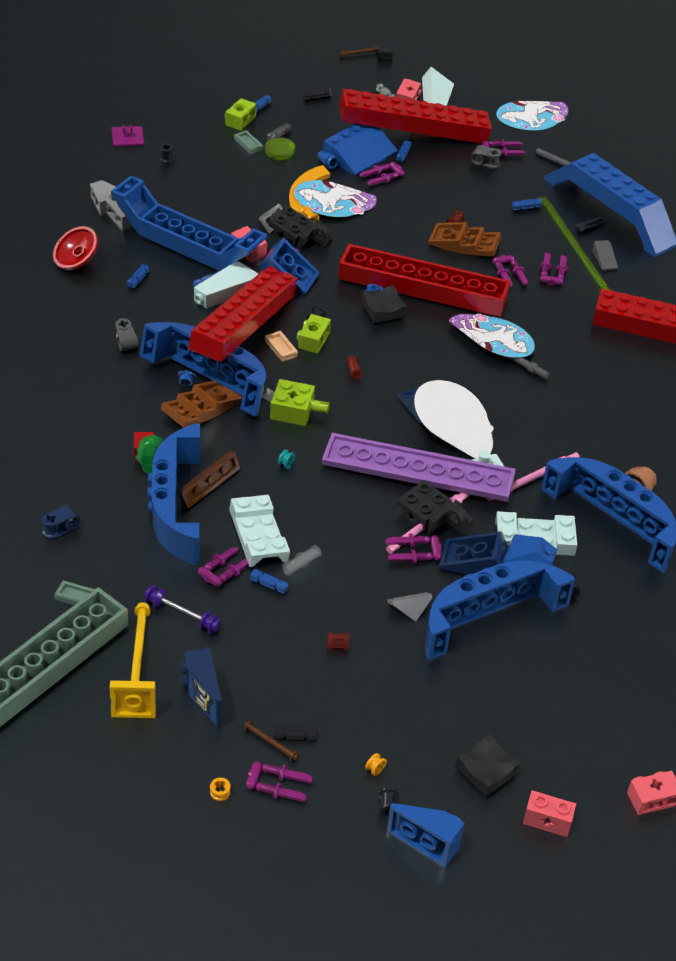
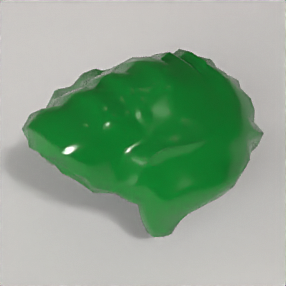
[135,435,164,474]

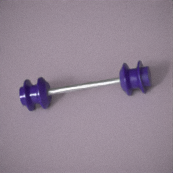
[144,585,221,634]

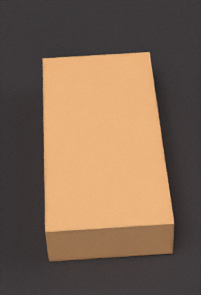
[265,331,298,362]

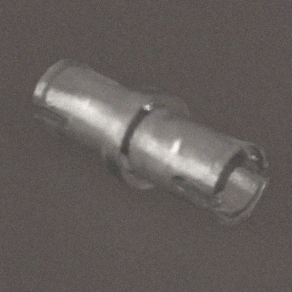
[282,545,322,576]

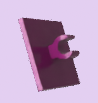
[111,124,144,147]

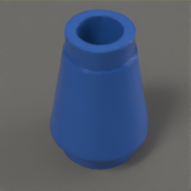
[317,151,339,169]

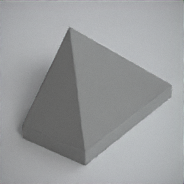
[259,204,283,233]
[387,592,432,621]

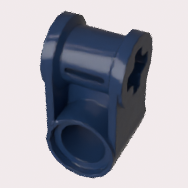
[42,505,81,539]

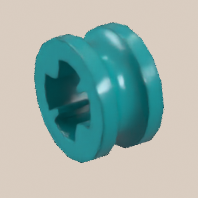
[278,449,295,469]

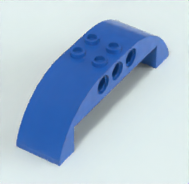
[140,322,266,416]
[148,424,200,565]
[541,457,676,574]
[425,561,575,660]

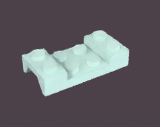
[229,495,290,567]
[495,512,577,556]

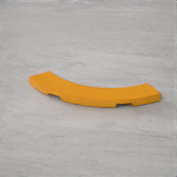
[289,165,330,215]

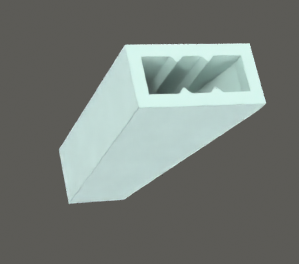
[422,67,454,105]
[194,261,258,308]

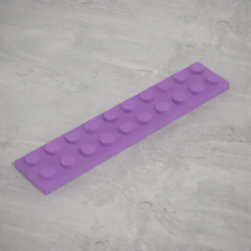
[322,433,516,502]

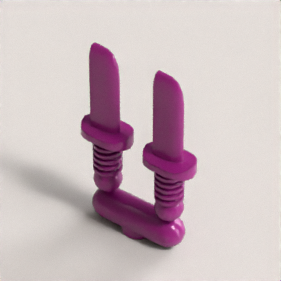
[482,139,526,157]
[359,162,404,186]
[540,252,568,285]
[493,255,528,287]
[385,533,442,564]
[198,547,249,586]
[246,761,312,802]

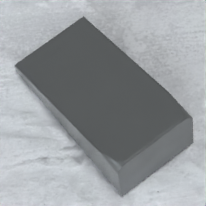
[592,240,618,271]

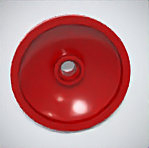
[53,226,98,270]

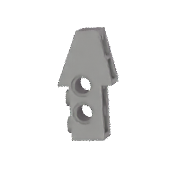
[90,180,133,231]

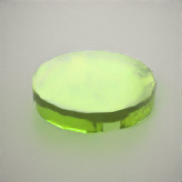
[265,138,295,160]

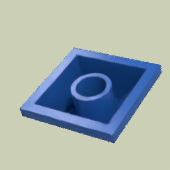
[502,534,558,565]

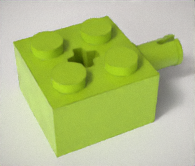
[270,379,330,426]

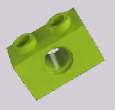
[224,98,256,131]
[296,314,331,354]

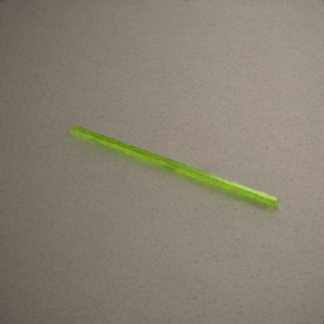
[540,196,610,290]

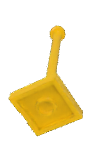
[110,603,156,718]

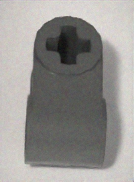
[470,145,501,169]
[115,318,139,352]

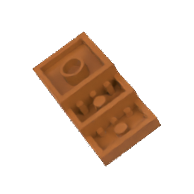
[428,222,502,256]
[161,381,242,428]

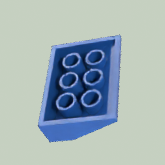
[323,124,398,176]

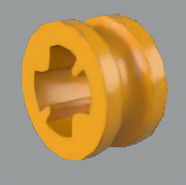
[365,753,387,776]
[210,778,230,801]

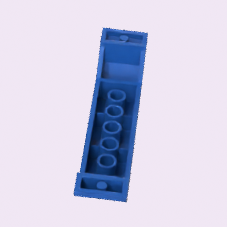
[544,153,676,257]
[111,176,267,271]

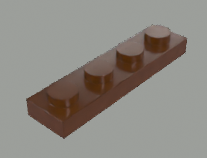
[177,451,240,509]

